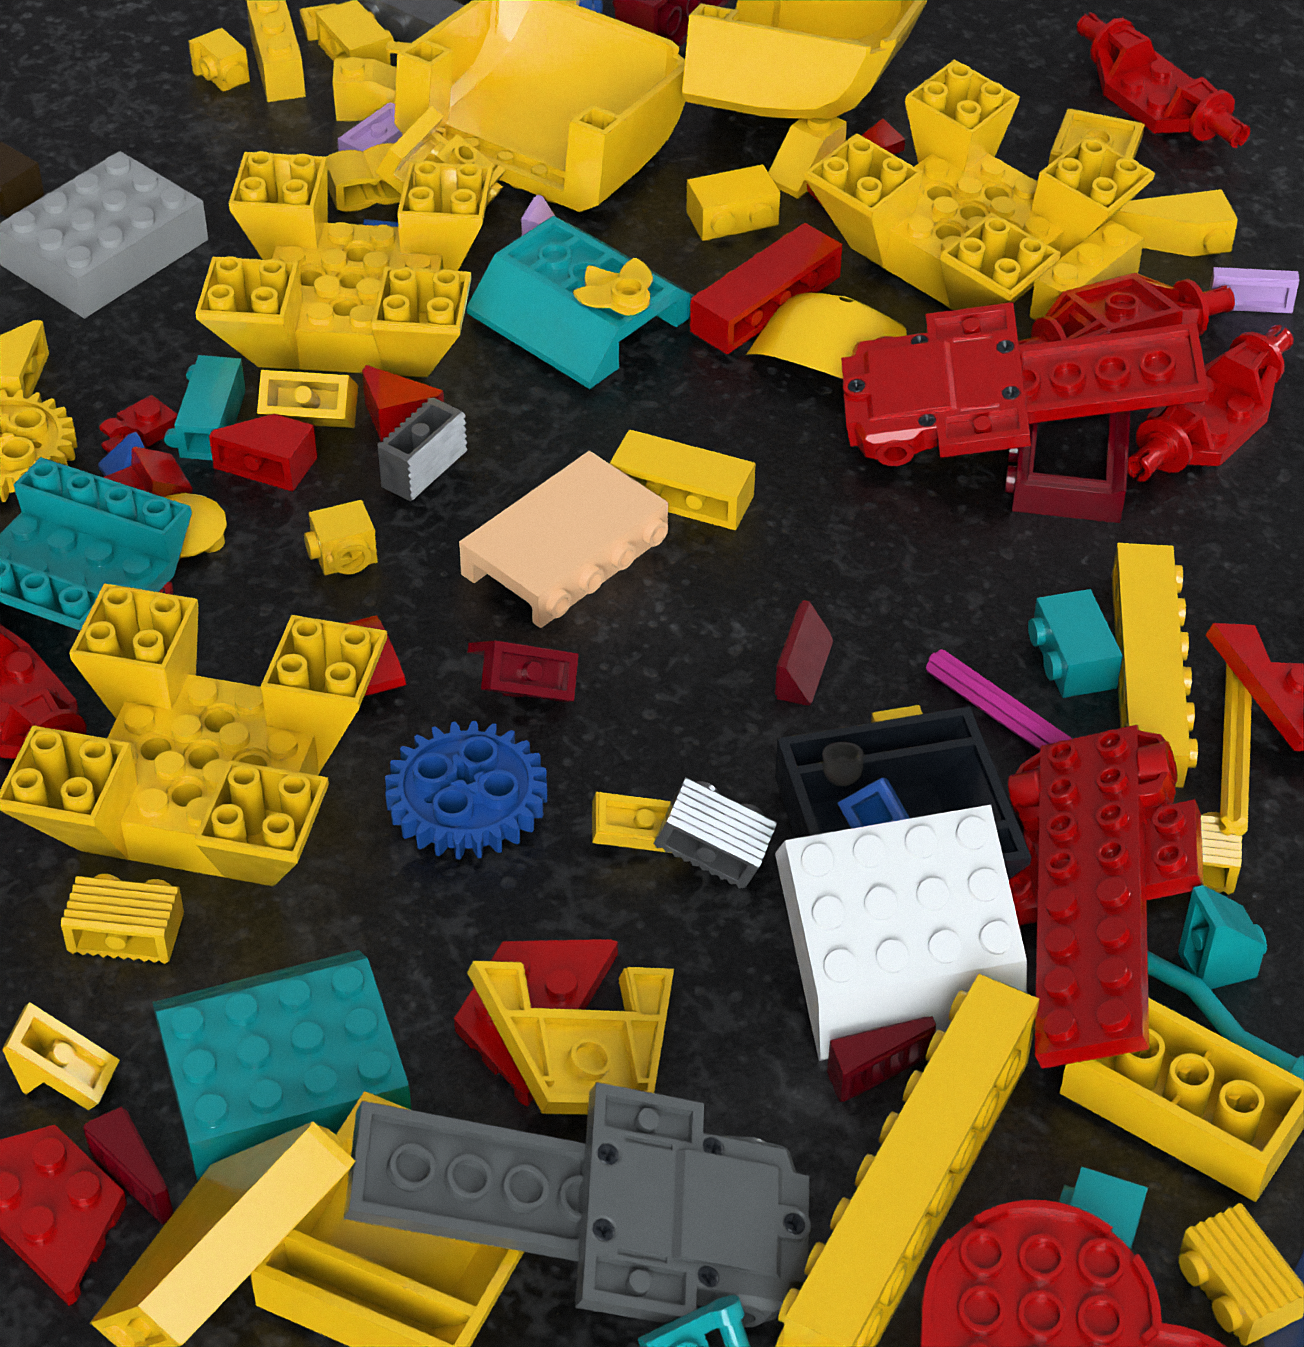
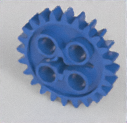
[385,721,548,859]

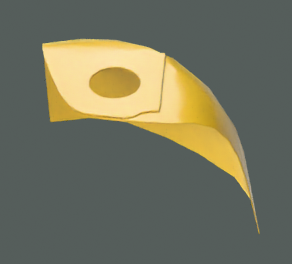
[746,292,907,379]

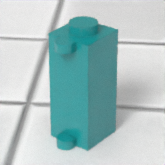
[164,355,246,461]

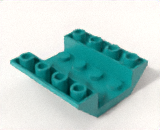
[467,216,695,389]
[0,457,192,630]

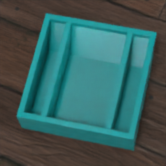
[152,950,412,1181]

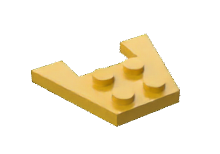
[467,961,674,1115]

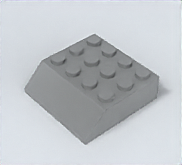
[0,151,208,319]

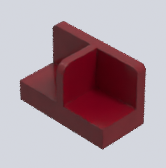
[467,640,579,702]

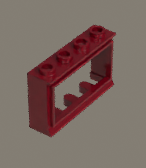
[1005,411,1131,523]

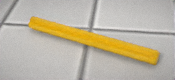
[1219,663,1252,837]

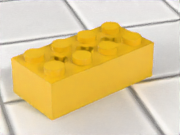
[1060,998,1304,1202]

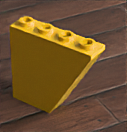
[90,1122,355,1347]

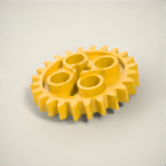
[0,389,78,502]

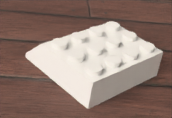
[775,805,1027,1061]

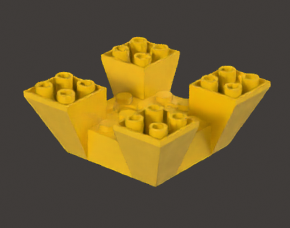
[804,59,1155,310]
[195,151,493,377]
[0,583,387,886]

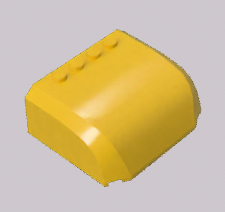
[394,0,686,212]
[682,0,928,119]

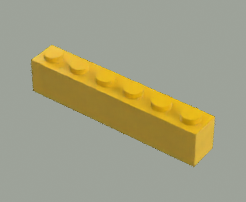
[1111,543,1198,788]

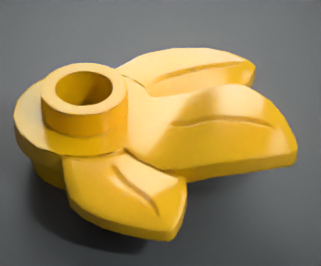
[573,258,653,315]

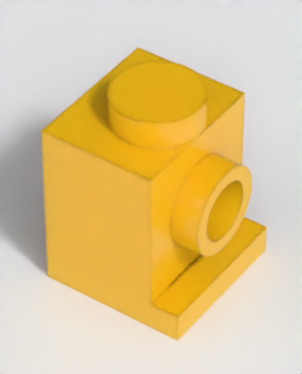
[189,28,250,92]

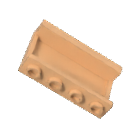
[459,451,668,628]

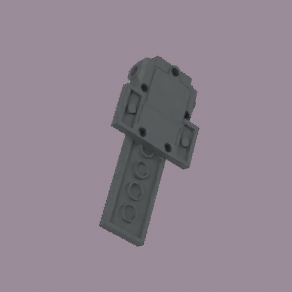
[344,1082,811,1327]

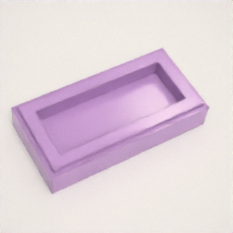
[1209,267,1299,313]

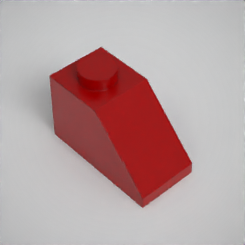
[209,414,317,492]

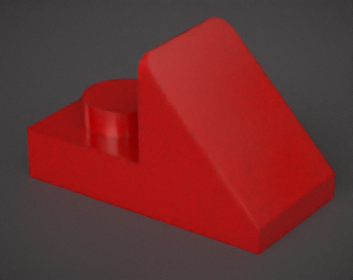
[103,447,193,497]

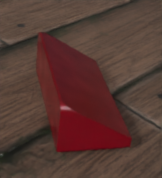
[775,600,833,705]

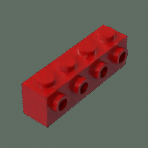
[690,223,842,355]

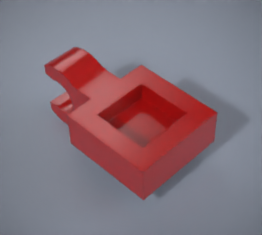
[99,395,178,453]

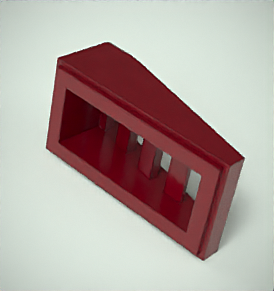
[827,1016,936,1102]
[83,1107,173,1225]

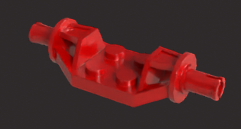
[1077,12,1250,148]
[1018,273,1235,346]
[1127,325,1293,482]
[0,624,87,759]

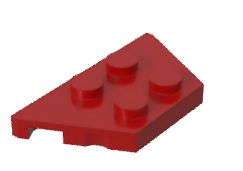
[454,939,618,1106]
[0,1125,127,1307]

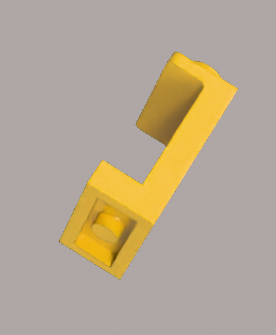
[375,106,506,205]

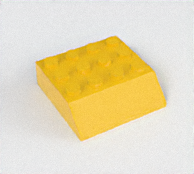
[250,1091,524,1347]

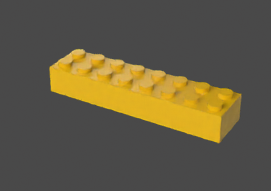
[776,974,1039,1347]

